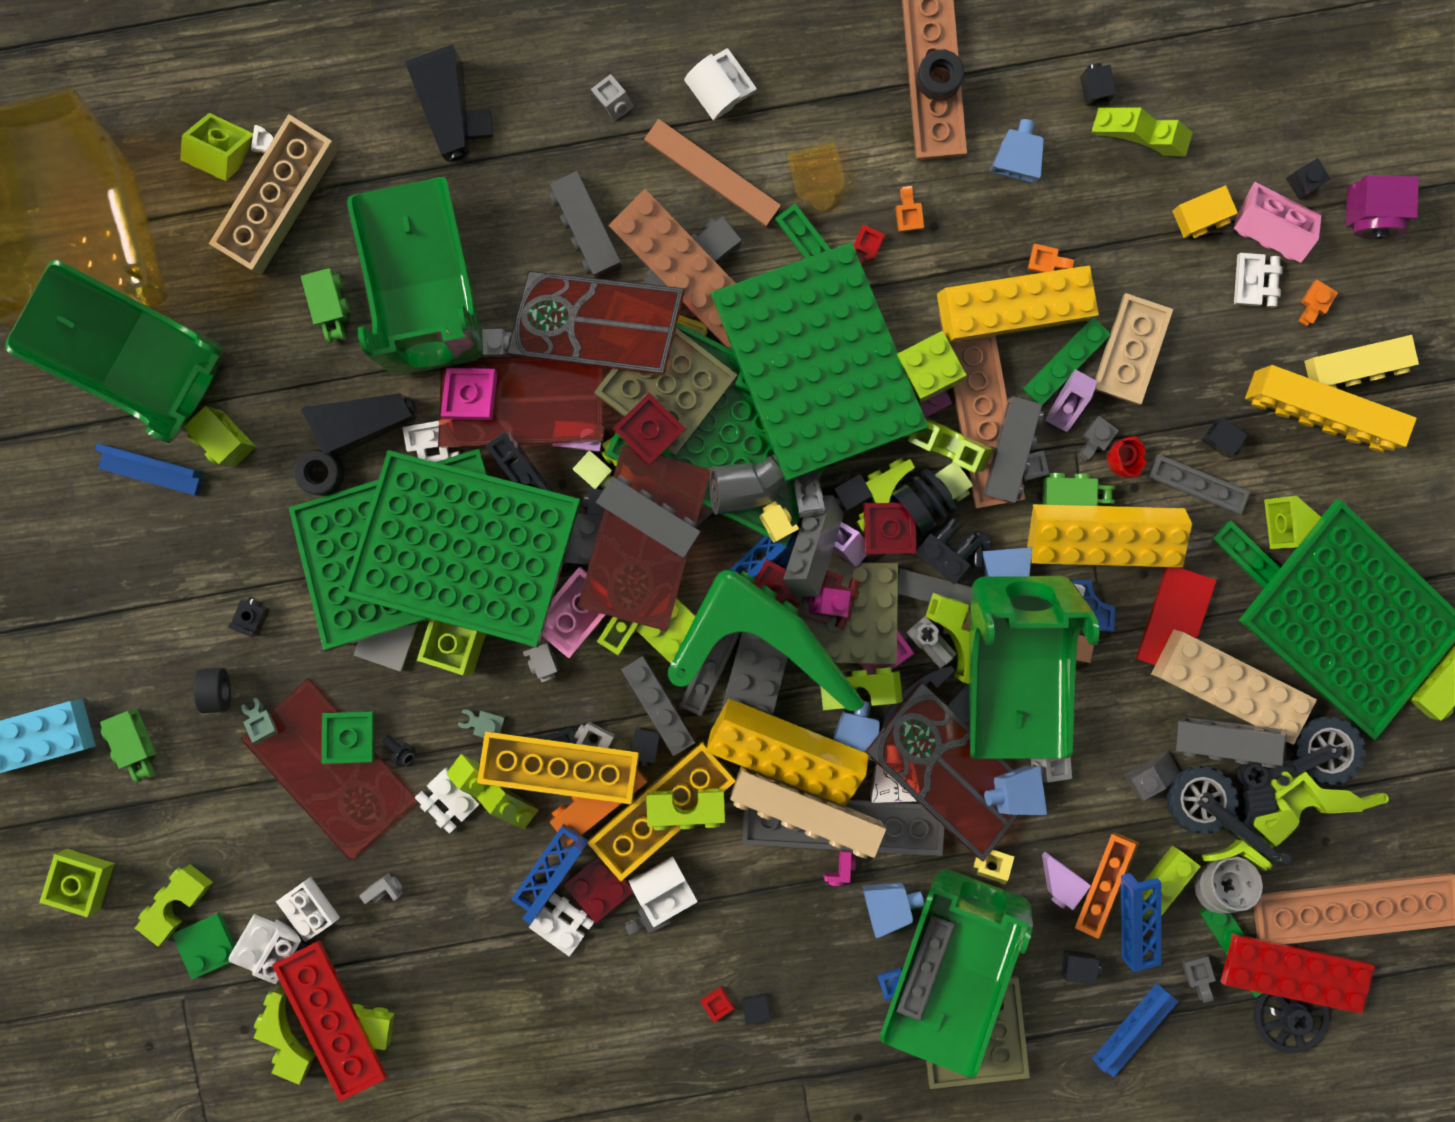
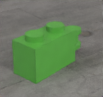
[301,268,350,344]
[1042,473,1115,506]
[100,709,156,783]

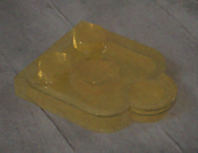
[786,141,845,211]

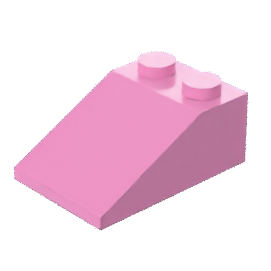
[542,567,617,658]

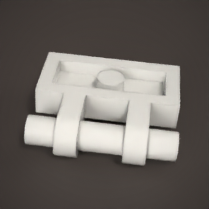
[1234,253,1283,308]
[403,419,460,462]
[415,767,480,834]
[529,893,594,957]

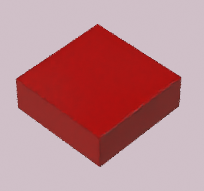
[700,986,735,1022]

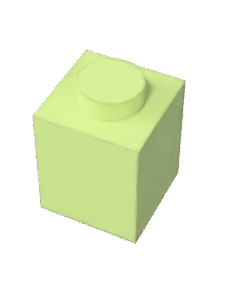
[573,450,613,489]
[935,462,973,502]

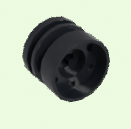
[892,468,958,536]

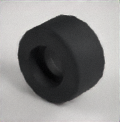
[917,49,964,101]
[294,450,344,496]
[193,668,231,714]

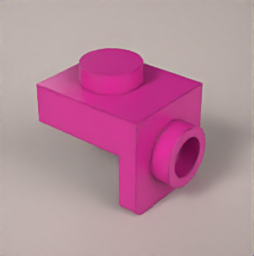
[808,587,851,617]
[823,850,856,886]

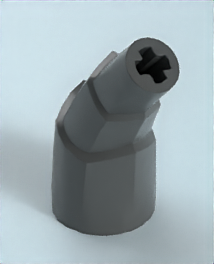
[709,455,791,515]

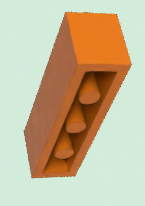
[550,767,648,846]
[1075,832,1139,939]

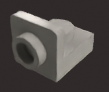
[591,74,633,121]
[1031,757,1072,782]
[359,873,403,904]

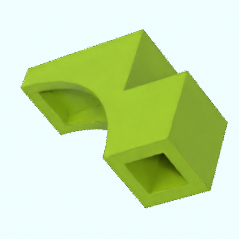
[1091,108,1193,156]
[856,458,915,537]
[925,593,970,684]
[446,754,538,830]
[254,985,315,1085]

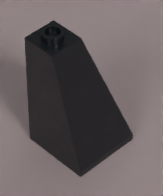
[405,44,469,162]
[301,393,417,458]

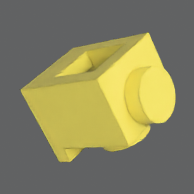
[759,501,799,543]
[973,848,1014,885]

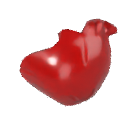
[1107,436,1147,478]

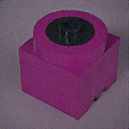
[1346,175,1419,239]

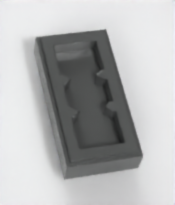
[793,470,825,518]

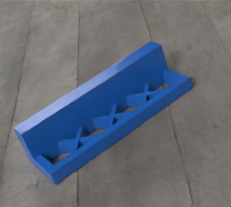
[95,443,204,496]
[708,533,797,590]
[511,824,589,924]
[1121,873,1161,972]
[1092,983,1178,1077]

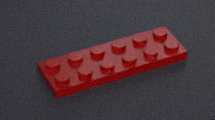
[1220,933,1375,1014]
[272,940,387,1102]

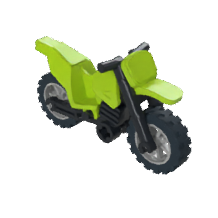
[1166,717,1389,871]

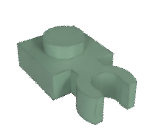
[241,698,279,745]
[458,709,506,738]

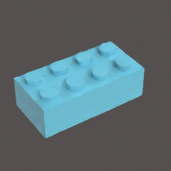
[0,698,96,773]

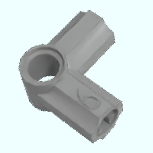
[906,616,956,668]

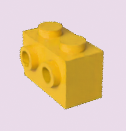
[1172,185,1238,239]

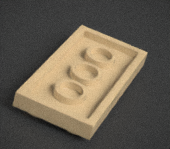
[1095,293,1173,405]

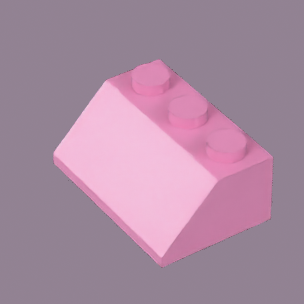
[1234,182,1321,263]

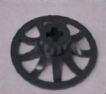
[1254,993,1330,1053]

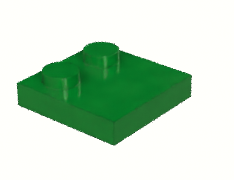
[322,712,375,764]
[172,912,235,980]

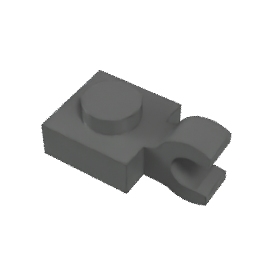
[1078,416,1119,461]
[625,907,671,935]
[1182,955,1216,1003]

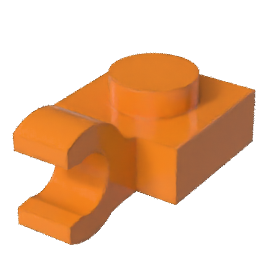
[895,186,924,232]
[1027,244,1074,273]
[1298,280,1338,326]

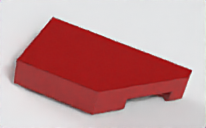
[853,225,886,264]

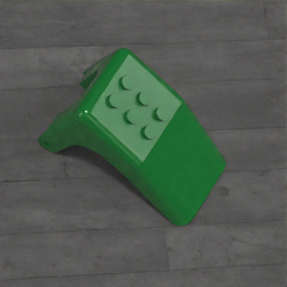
[347,177,483,376]
[5,260,225,443]
[668,569,864,711]
[969,576,1099,759]
[880,869,1033,1078]

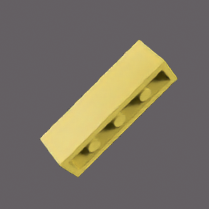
[1304,335,1419,389]

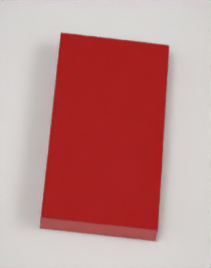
[1135,567,1217,665]

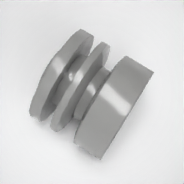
[1194,857,1263,914]

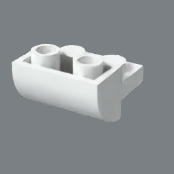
[684,48,757,120]
[629,856,697,927]
[276,877,340,942]
[229,914,301,984]

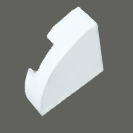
[251,125,274,153]

